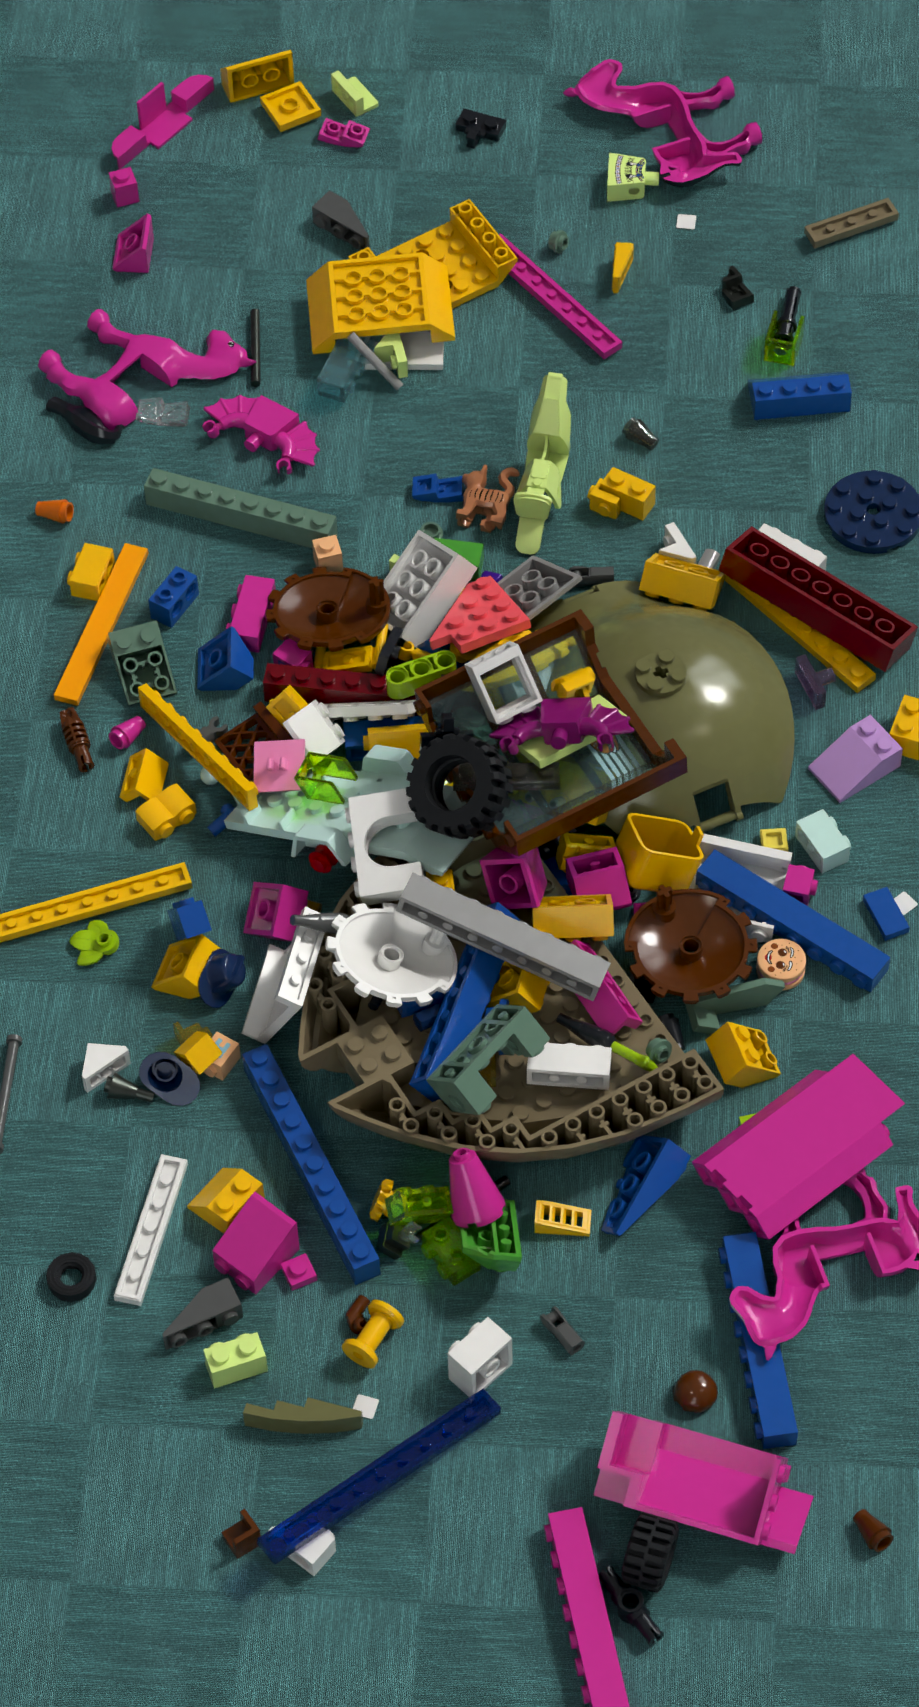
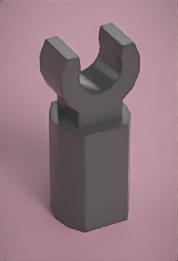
[199,716,228,742]

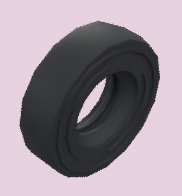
[46,1252,97,1302]

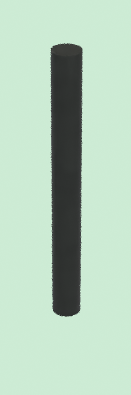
[250,309,261,387]

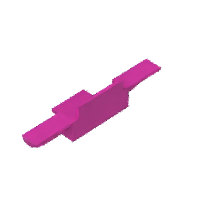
[111,75,214,170]

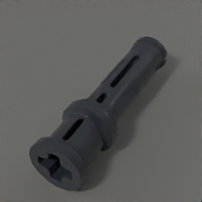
[772,286,801,349]

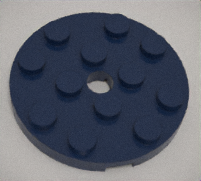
[824,470,919,554]

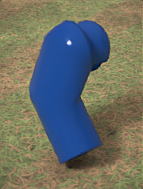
[207,803,236,837]

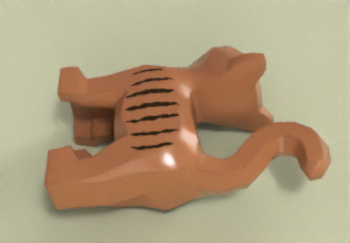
[456,465,520,533]

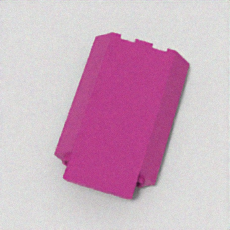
[692,1054,906,1240]

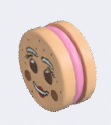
[756,939,806,991]

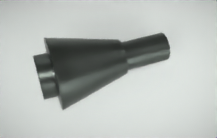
[104,1073,155,1103]

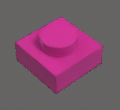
[280,1253,317,1291]

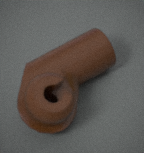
[345,1295,370,1334]

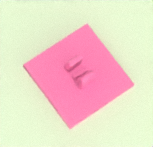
[254,739,305,793]

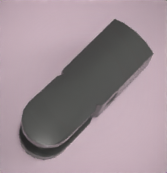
[569,566,614,588]
[540,1306,585,1355]

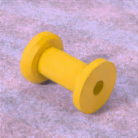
[341,1299,404,1369]

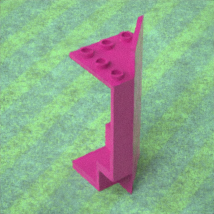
[593,1411,814,1554]

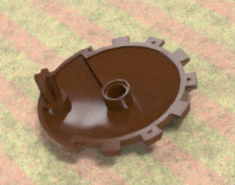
[265,567,391,652]
[624,884,758,1004]

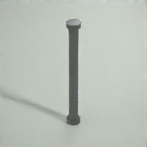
[0,1034,23,1154]

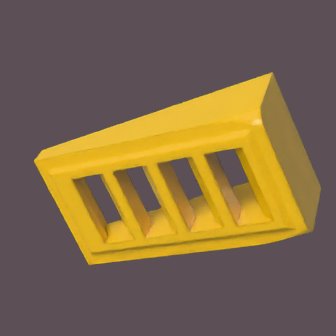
[612,242,634,294]
[534,1200,592,1237]

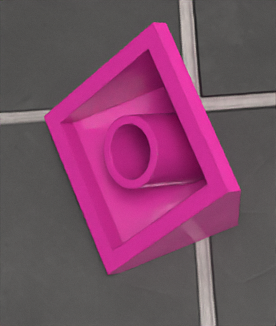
[112,213,154,273]

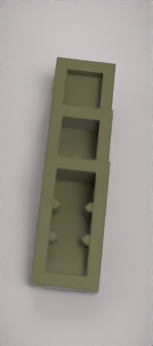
[243,1397,363,1434]

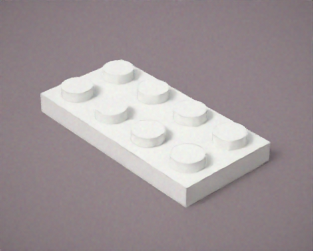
[324,700,416,722]

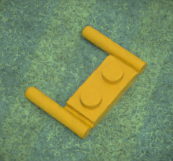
[313,624,388,672]

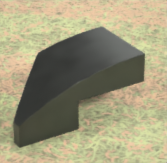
[722,265,754,310]

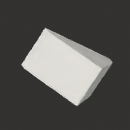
[82,1043,131,1093]

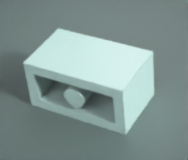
[795,809,851,874]

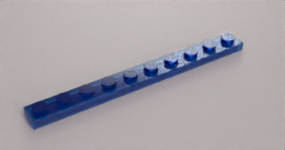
[257,1389,501,1565]

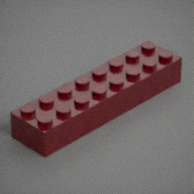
[718,526,918,672]

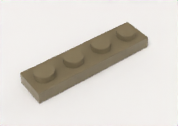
[804,198,899,249]

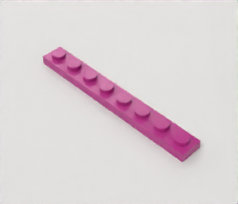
[499,234,622,359]

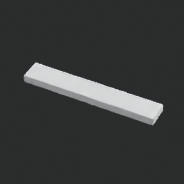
[114,1154,188,1306]

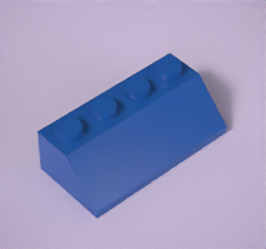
[748,372,852,420]

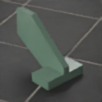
[685,978,785,1034]

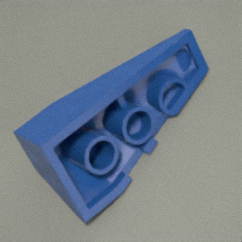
[601,1135,691,1236]

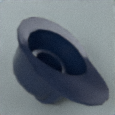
[198,949,246,1008]
[139,1052,200,1106]

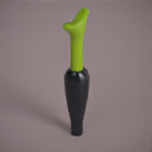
[556,1013,658,1072]

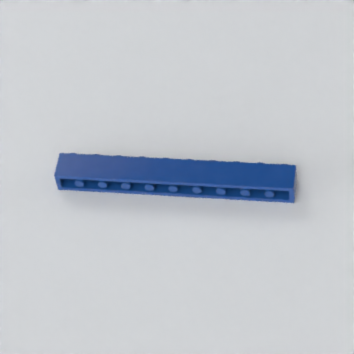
[242,1044,381,1285]

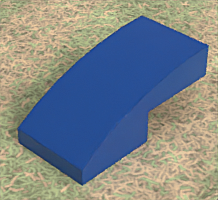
[412,474,465,502]

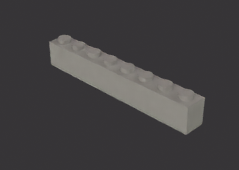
[396,873,611,1001]

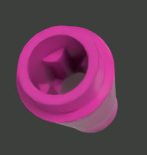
[109,716,146,750]

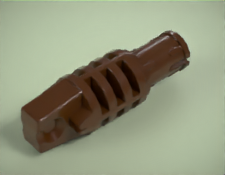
[59,707,95,772]

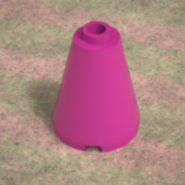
[449,1148,506,1228]

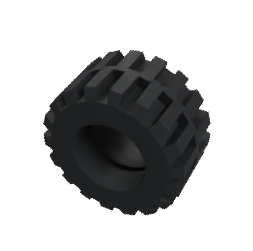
[622,1512,679,1593]

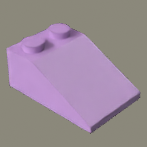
[808,715,903,803]

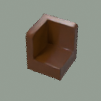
[221,1508,262,1559]

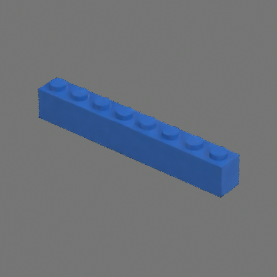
[695,849,891,993]
[409,902,520,1102]
[718,1232,798,1449]

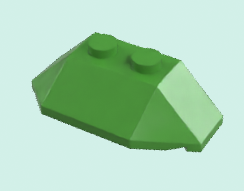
[460,1199,522,1272]

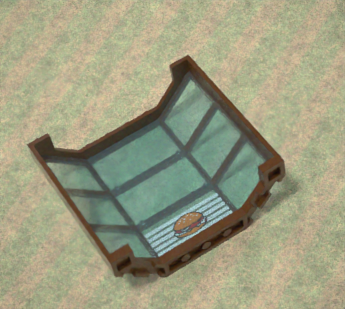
[413,609,688,856]

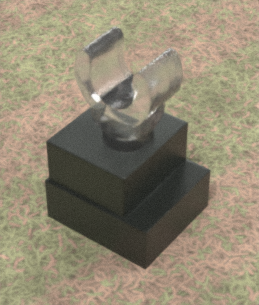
[376,1220,422,1260]

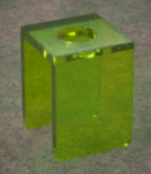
[764,310,805,366]
[294,752,358,804]

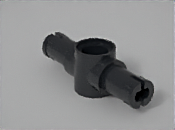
[598,1566,664,1646]

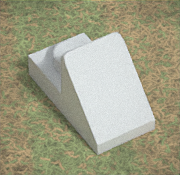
[658,522,697,564]

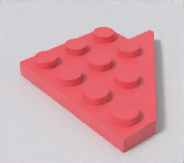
[429,576,531,654]

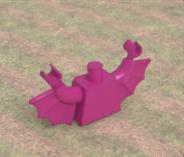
[202,395,320,475]

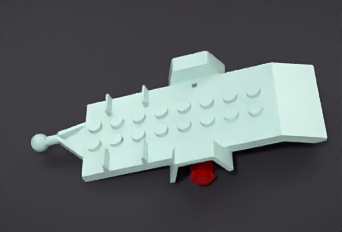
[200,745,474,876]

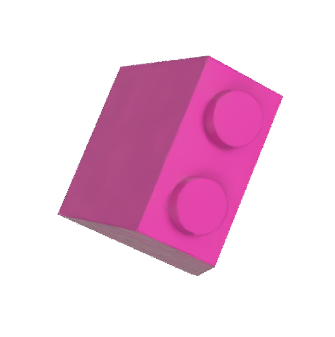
[479,847,547,909]
[212,1192,300,1295]

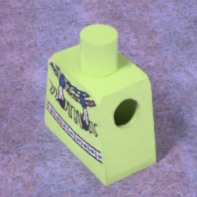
[607,153,659,202]

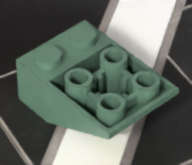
[107,620,177,706]

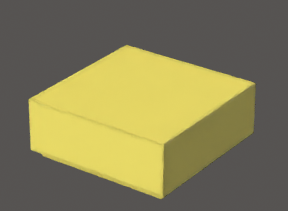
[759,828,789,852]

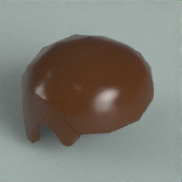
[673,1370,718,1413]

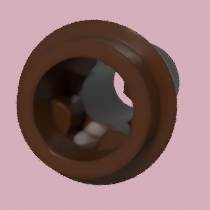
[853,1509,893,1552]

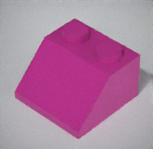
[243,882,309,942]

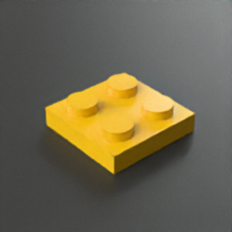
[260,81,321,132]

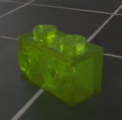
[385,1185,454,1226]
[421,1216,481,1286]

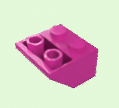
[566,847,632,910]

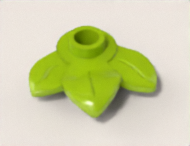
[69,920,119,966]

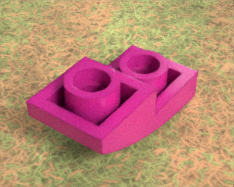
[318,118,370,147]

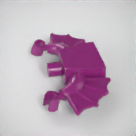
[489,697,634,755]

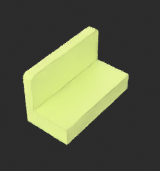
[331,70,379,117]

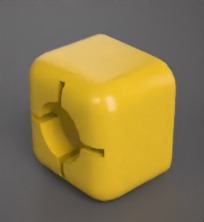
[615,813,704,892]

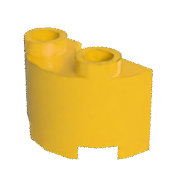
[551,666,595,698]

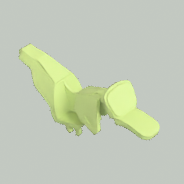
[513,372,571,555]

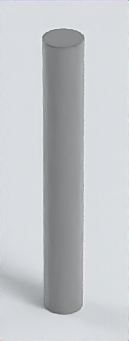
[347,332,403,390]

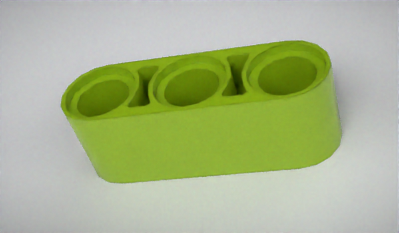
[386,650,457,700]

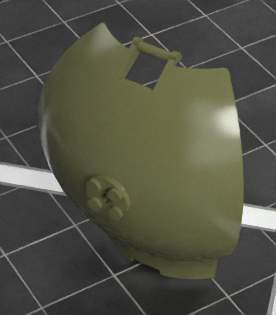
[514,580,795,835]

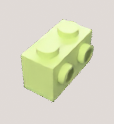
[203,1332,268,1389]

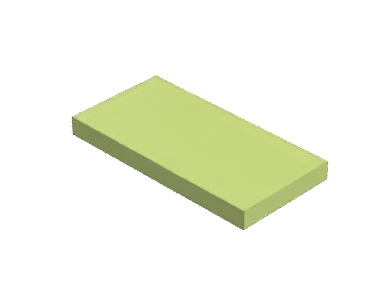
[517,695,627,769]

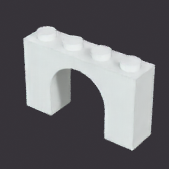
[345,788,425,905]

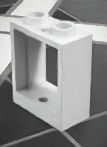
[464,641,543,725]

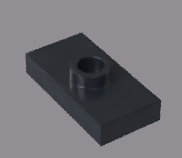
[375,626,404,676]

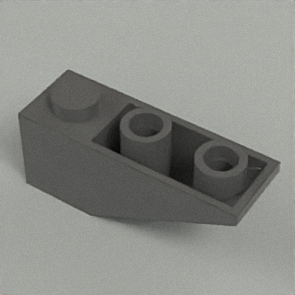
[312,190,369,250]
[162,1278,243,1350]

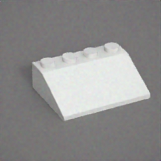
[384,530,477,648]

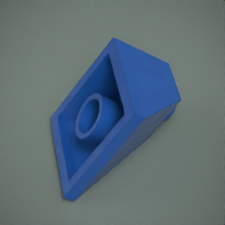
[197,626,254,691]

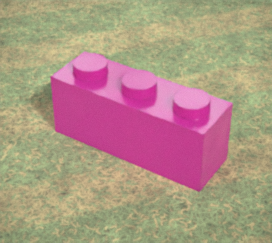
[226,575,276,653]

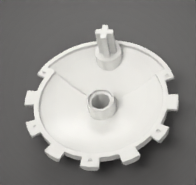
[325,902,458,1008]

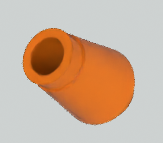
[35,499,74,524]

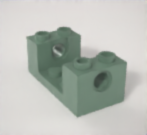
[426,1004,550,1115]

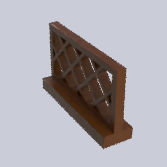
[214,702,310,782]

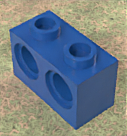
[148,566,199,628]

